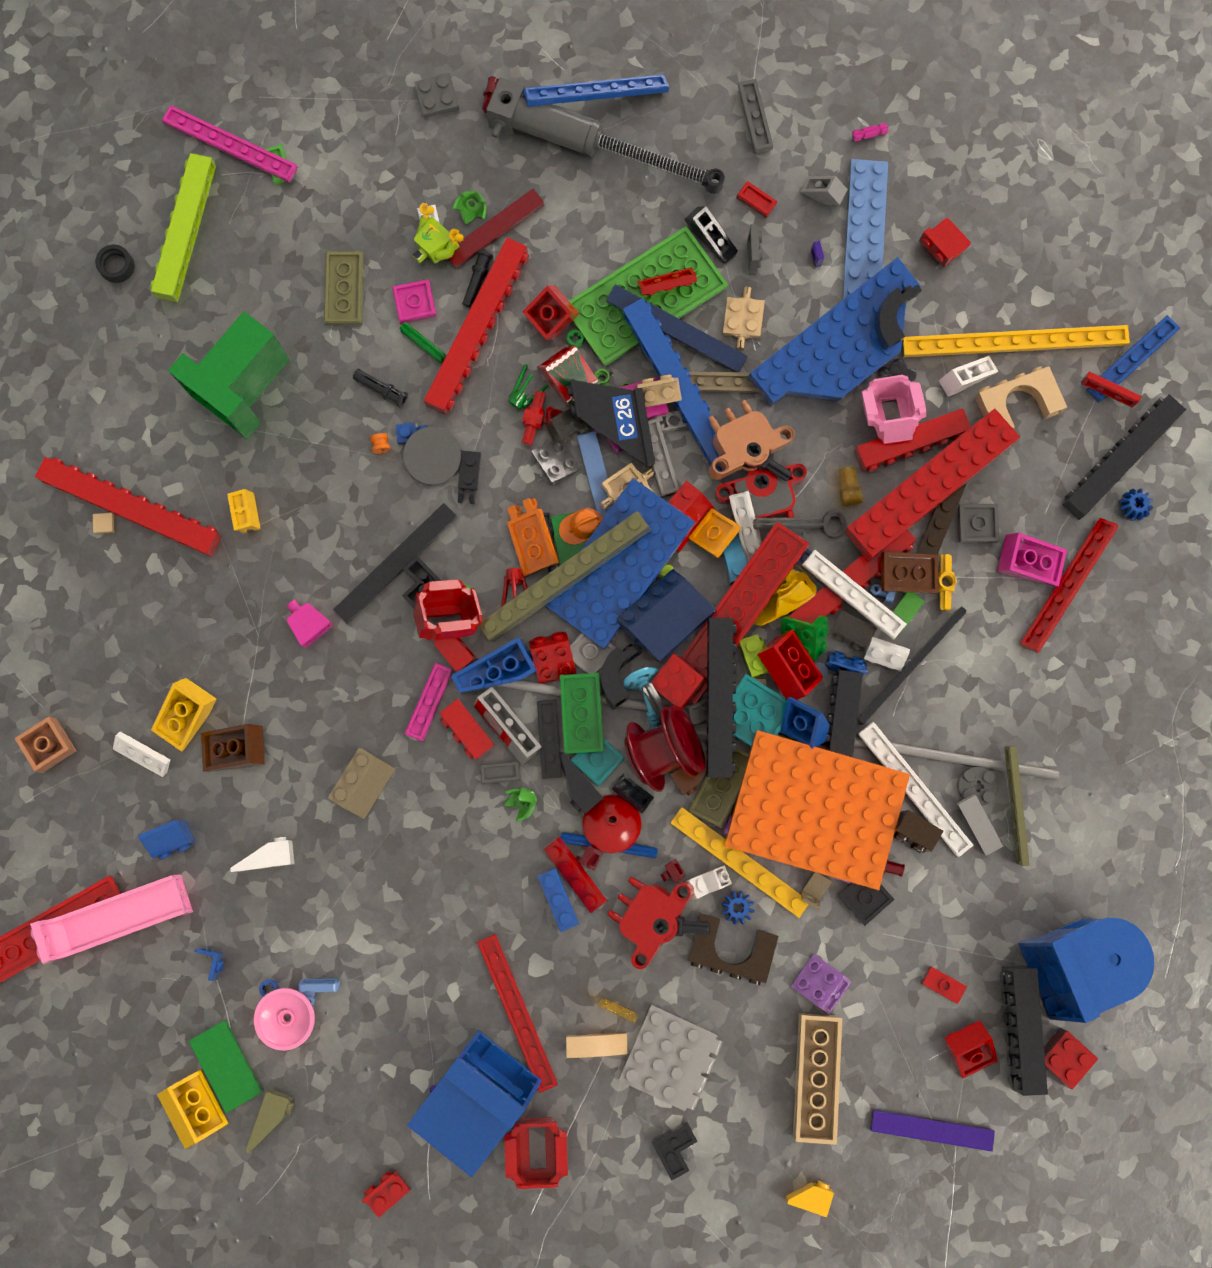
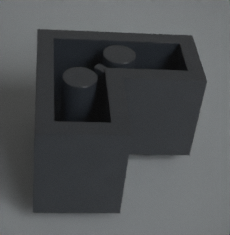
[402,556,441,609]

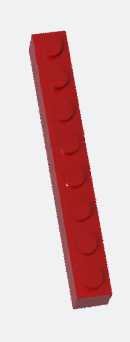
[788,531,916,624]

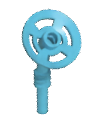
[623,667,660,729]

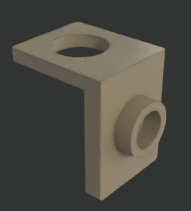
[801,872,832,910]

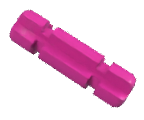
[852,123,888,141]

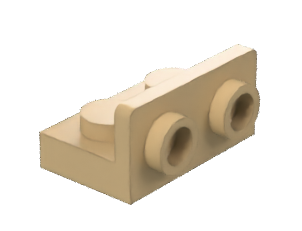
[637,375,682,407]

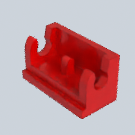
[433,637,478,672]

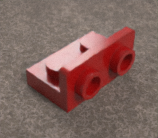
[361,1170,411,1218]

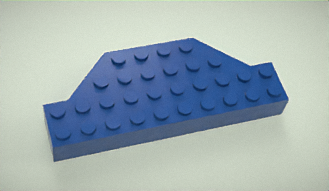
[747,257,921,407]

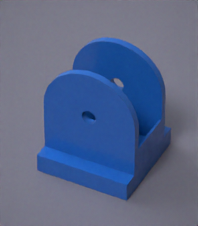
[1018,918,1154,1023]

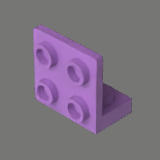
[791,954,852,1015]

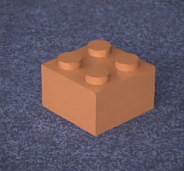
[14,716,77,773]

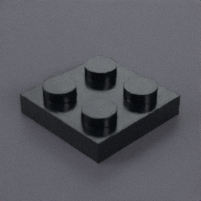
[838,882,895,926]

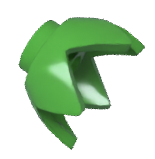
[453,190,486,224]
[504,788,537,822]

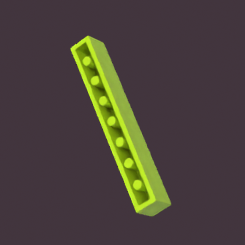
[150,153,216,303]

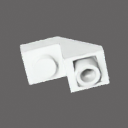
[686,865,732,901]

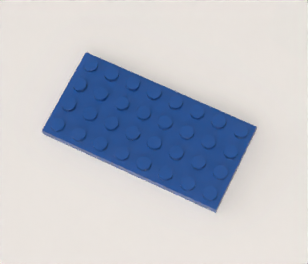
[545,478,696,649]

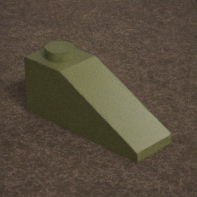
[245,1089,294,1154]

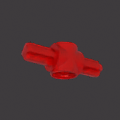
[522,391,546,445]

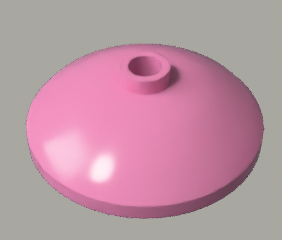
[254,988,315,1051]

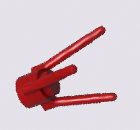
[501,568,528,607]

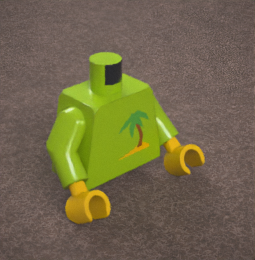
[412,203,463,264]

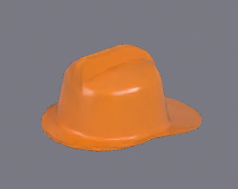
[559,508,603,545]

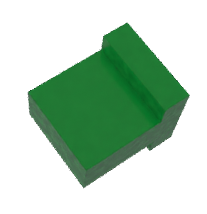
[168,311,290,440]

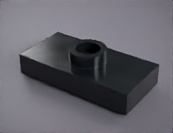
[612,773,654,813]

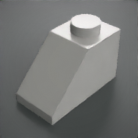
[801,176,848,205]

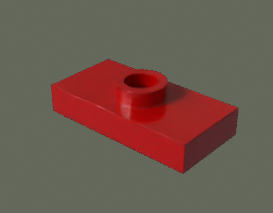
[921,966,967,1004]

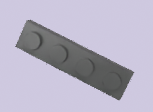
[738,79,773,153]

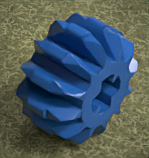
[1119,489,1154,521]
[721,891,755,925]

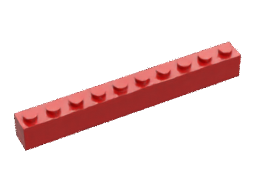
[424,238,529,415]
[35,457,222,557]

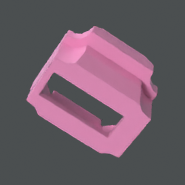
[861,375,926,444]

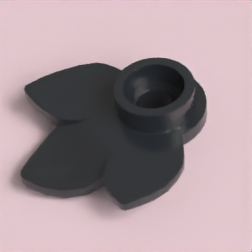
[878,358,917,382]

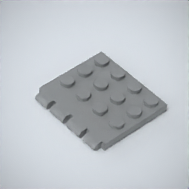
[619,1004,723,1111]

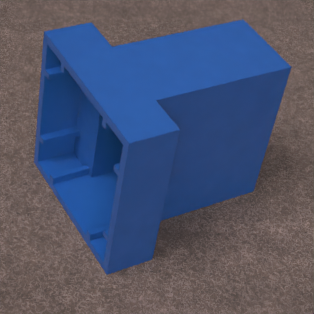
[407,1030,542,1177]

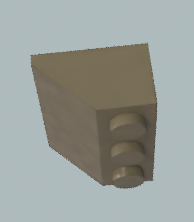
[328,747,396,819]

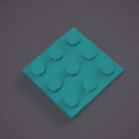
[732,674,787,747]

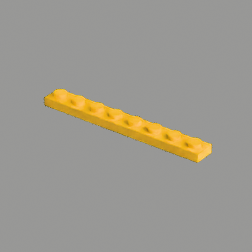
[670,807,809,918]

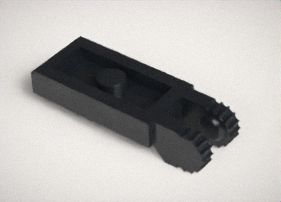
[458,451,481,504]

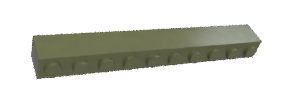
[480,511,652,641]

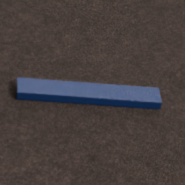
[1086,315,1180,402]

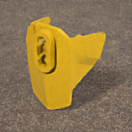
[754,568,817,626]

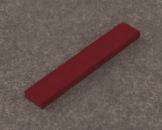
[448,189,545,269]

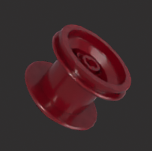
[624,705,706,792]

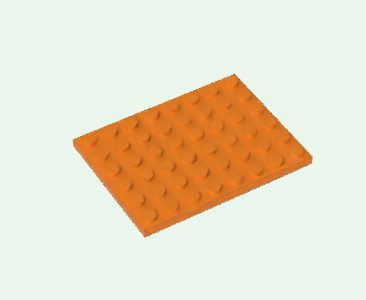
[724,730,910,890]

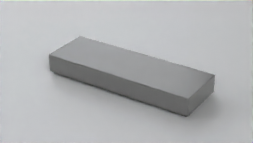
[957,794,1004,856]

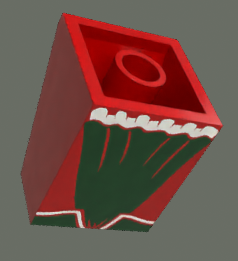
[537,346,600,406]

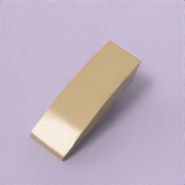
[566,1033,627,1058]

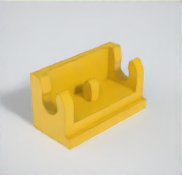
[227,489,261,533]

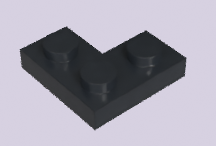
[652,1122,697,1181]

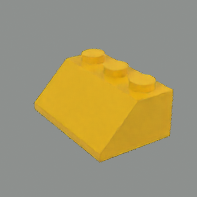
[157,1069,229,1149]

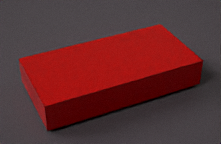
[736,181,778,218]

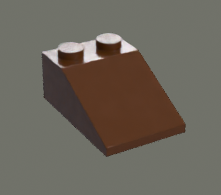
[201,724,265,772]

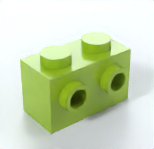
[738,634,769,678]

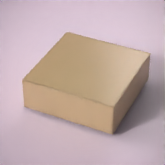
[93,513,114,534]

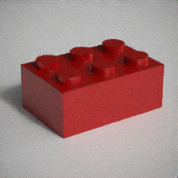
[757,629,824,700]

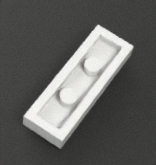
[113,732,170,777]

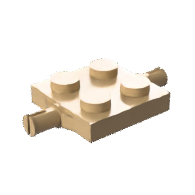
[723,287,765,350]
[600,463,655,510]

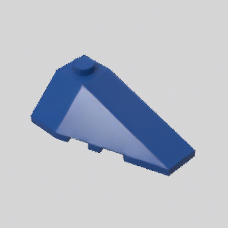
[451,637,537,693]

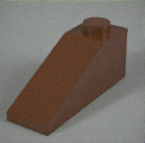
[669,751,706,796]

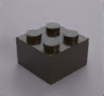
[893,810,943,853]

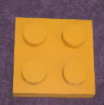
[689,508,741,558]

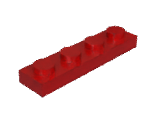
[543,837,607,913]

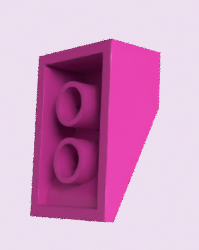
[997,533,1067,587]

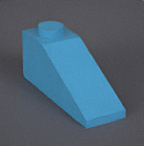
[722,533,747,586]

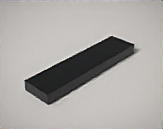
[537,699,562,779]

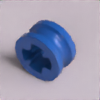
[259,979,279,997]

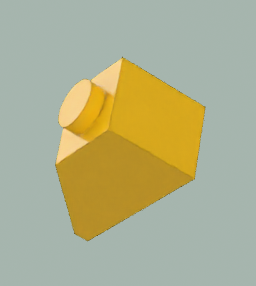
[785,1181,834,1217]

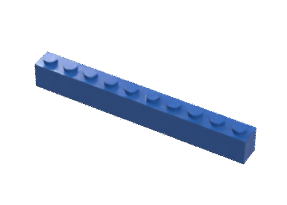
[622,298,723,472]

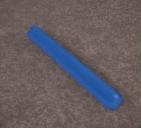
[561,832,658,858]

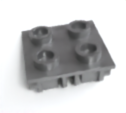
[531,438,581,485]

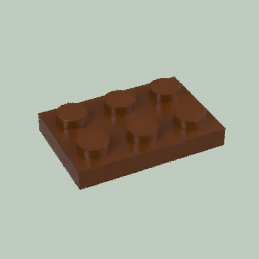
[881,552,939,594]

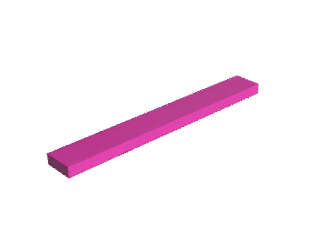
[161,105,298,183]

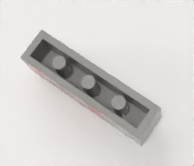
[473,687,542,765]

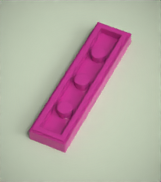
[405,662,454,742]

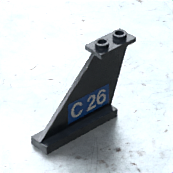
[567,379,655,467]

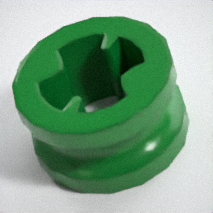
[567,330,584,349]

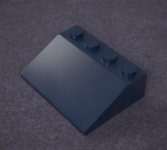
[617,569,717,662]

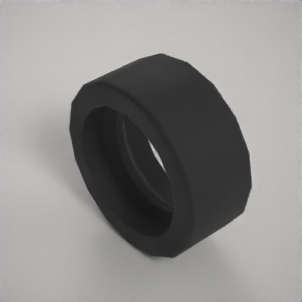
[95,244,135,283]

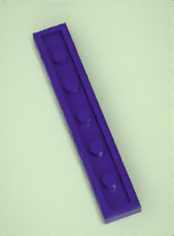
[870,1110,995,1152]

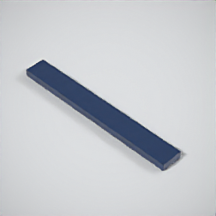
[606,284,748,372]

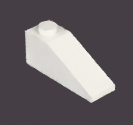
[939,356,998,397]
[230,837,294,872]

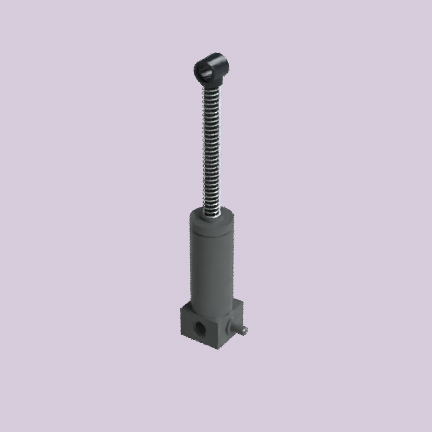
[487,77,725,194]

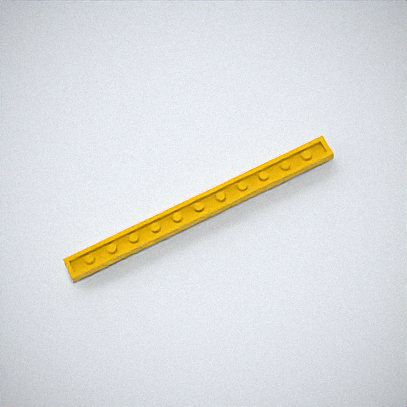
[902,325,1130,357]

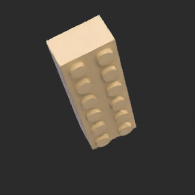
[793,1013,842,1145]

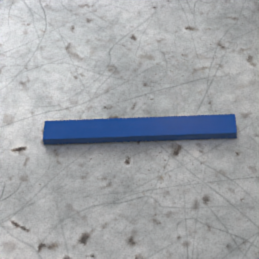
[523,74,669,107]

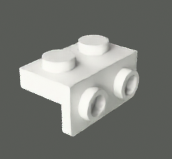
[864,637,910,671]

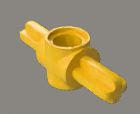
[938,554,957,611]

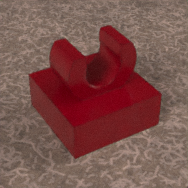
[576,845,603,871]
[661,859,686,883]

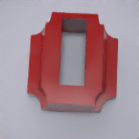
[413,579,482,641]
[505,1117,568,1189]

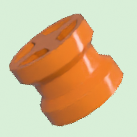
[369,433,391,454]

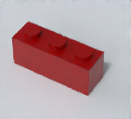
[440,699,495,760]

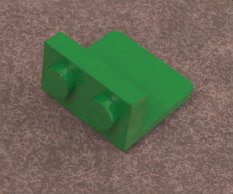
[781,615,829,661]

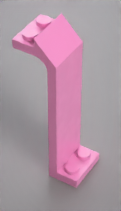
[30,874,193,964]

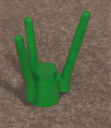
[508,364,549,410]

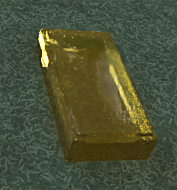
[598,997,638,1023]

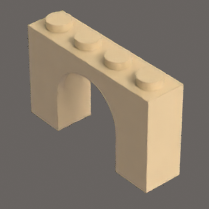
[975,366,1067,429]

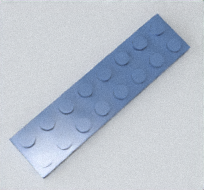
[842,159,888,300]

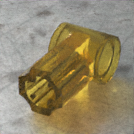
[838,466,863,506]

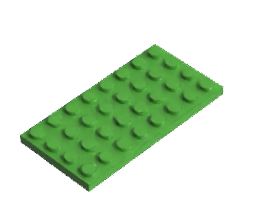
[569,226,728,367]

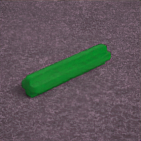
[399,322,446,363]

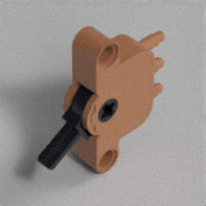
[708,400,795,481]

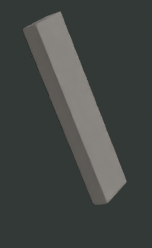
[648,418,679,497]

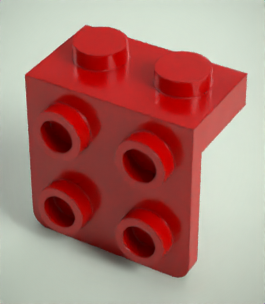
[919,218,971,268]
[529,632,576,683]

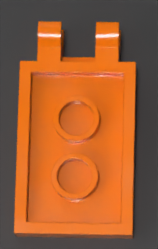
[507,498,559,576]

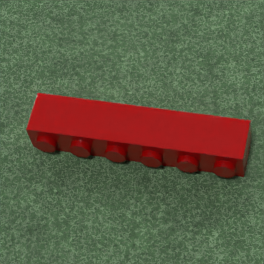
[854,408,971,472]

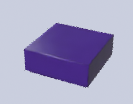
[811,241,824,267]

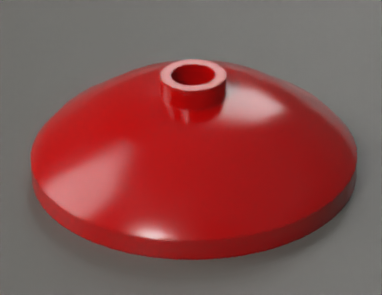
[582,795,642,854]

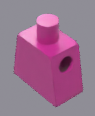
[286,600,333,648]

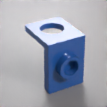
[194,948,224,981]

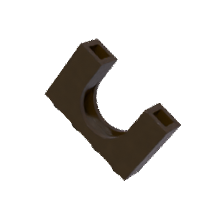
[687,913,779,985]

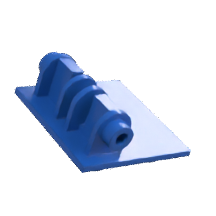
[825,651,868,675]

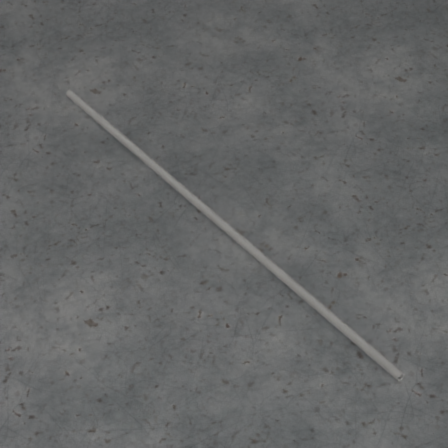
[498,680,1059,780]

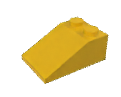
[151,678,217,752]

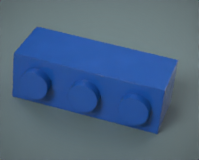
[537,868,580,932]

